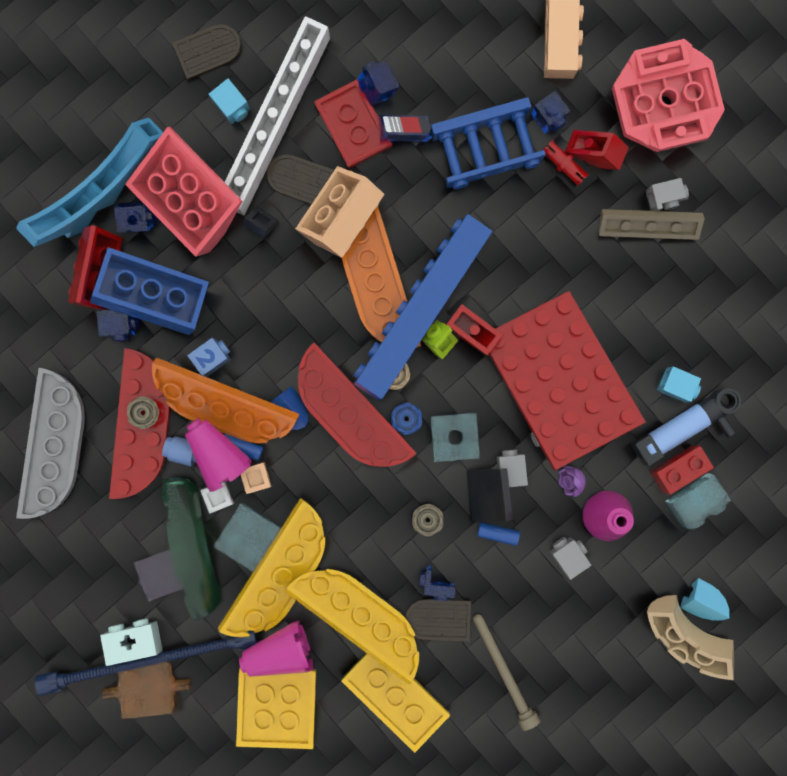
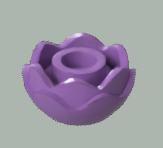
[558,466,586,497]

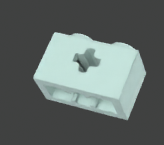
[100,618,163,666]

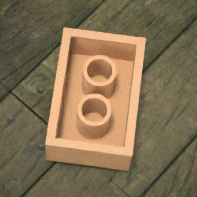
[295,166,384,258]

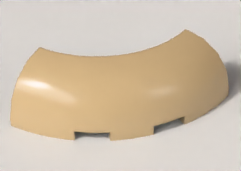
[647,595,734,680]

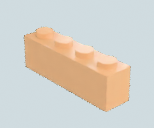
[544,0,584,79]

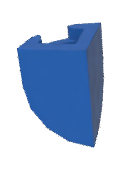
[270,386,308,430]

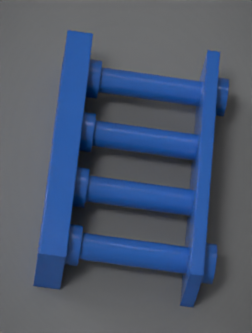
[430,97,545,189]

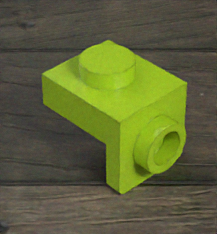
[421,320,458,360]

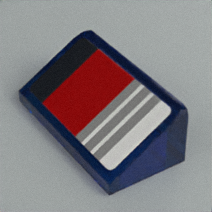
[379,115,433,142]

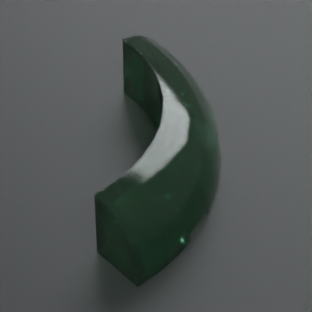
[162,477,222,620]

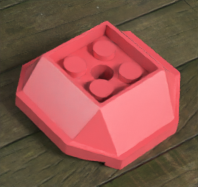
[612,39,725,152]

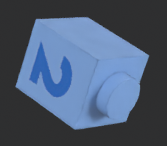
[187,338,231,377]

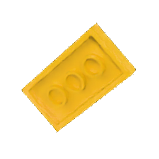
[341,653,450,753]

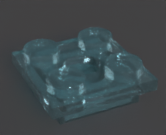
[431,413,480,462]

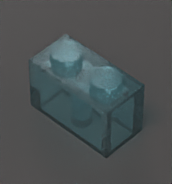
[665,474,731,529]

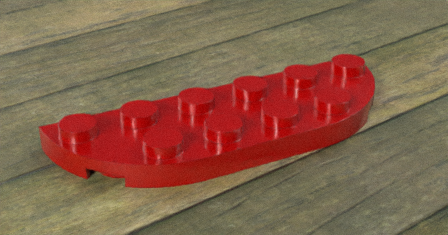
[298,343,417,467]
[109,348,171,499]

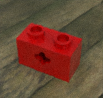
[649,445,714,495]

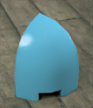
[680,578,729,620]

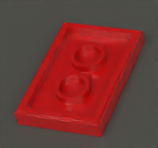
[314,79,392,169]

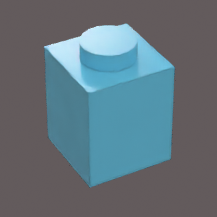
[209,79,250,125]
[657,366,701,402]

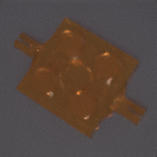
[102,660,191,719]

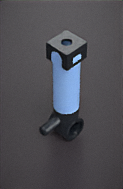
[630,388,741,466]

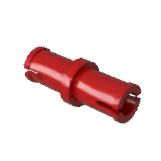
[543,140,588,186]

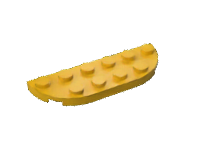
[218,498,325,637]
[285,569,419,685]

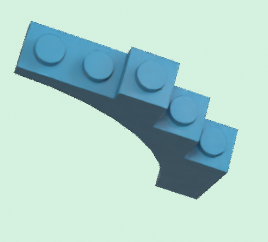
[16,118,163,247]

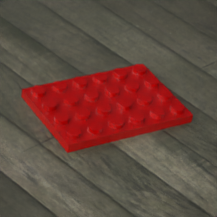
[489,291,646,471]

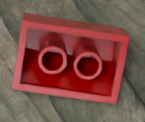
[68,225,123,311]

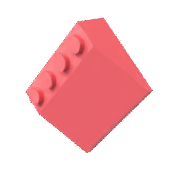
[125,127,243,257]

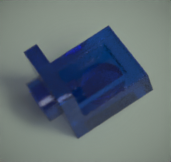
[419,566,456,601]

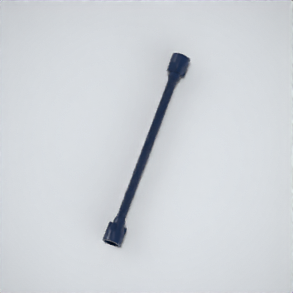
[35,630,258,696]

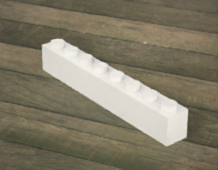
[225,16,330,215]

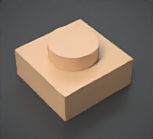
[241,462,272,494]

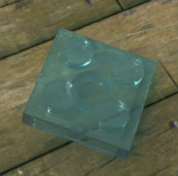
[213,503,281,572]

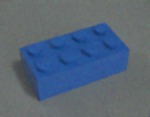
[90,247,209,335]

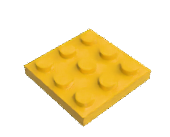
[236,668,316,749]

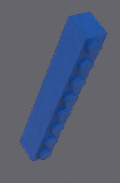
[353,214,493,401]

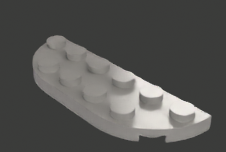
[16,368,85,519]

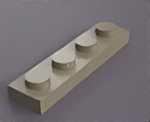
[598,209,705,240]

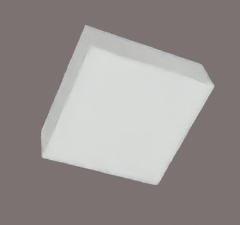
[200,482,234,514]

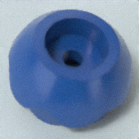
[391,403,422,435]

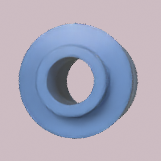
[162,436,196,467]

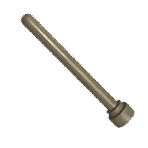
[473,614,541,731]

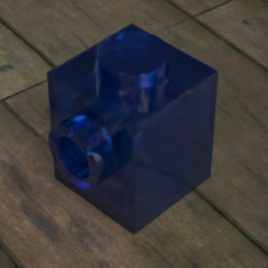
[357,60,400,106]
[531,91,570,134]
[114,202,156,233]
[97,310,138,341]

